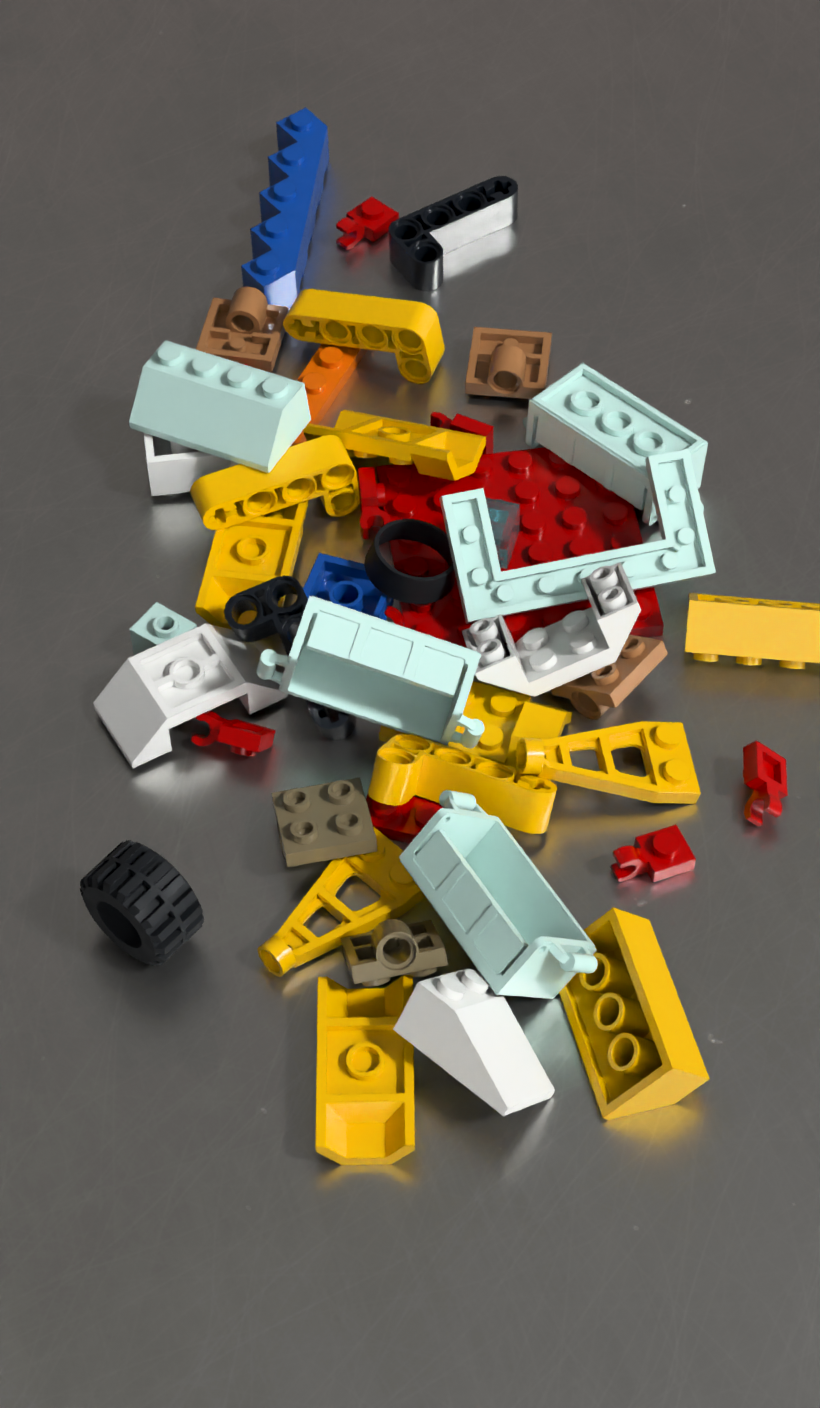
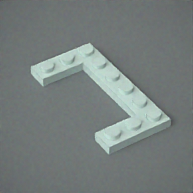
[439,449,716,624]

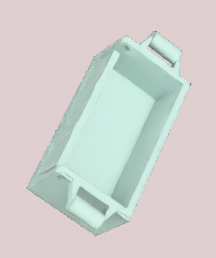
[523,363,708,526]
[256,596,485,749]
[399,790,598,999]

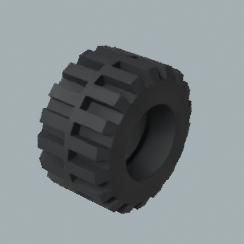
[80,840,204,966]

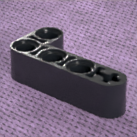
[389,176,518,291]
[224,575,357,740]

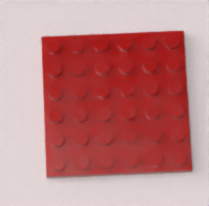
[377,447,664,648]

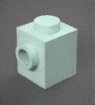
[129,602,197,655]

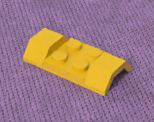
[303,410,486,481]
[195,500,309,630]
[379,681,572,780]
[315,975,415,1165]

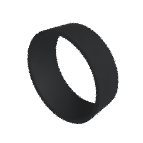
[364,519,456,604]

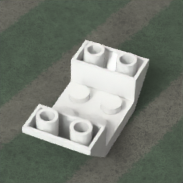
[462,562,641,697]
[93,623,288,769]

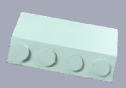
[129,340,311,473]

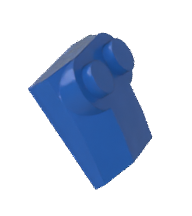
[303,553,394,620]

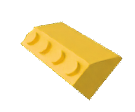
[685,593,820,669]
[559,907,710,1120]

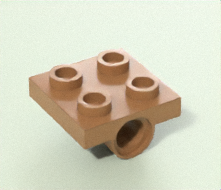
[196,287,289,372]
[465,327,552,399]
[551,634,668,720]

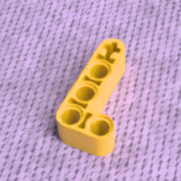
[283,289,445,384]
[190,435,360,530]
[368,734,557,834]

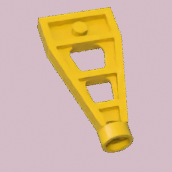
[516,721,701,804]
[257,826,426,977]

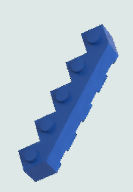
[241,107,329,308]

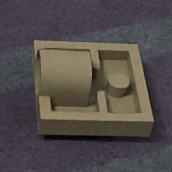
[271,777,377,867]
[341,919,448,986]

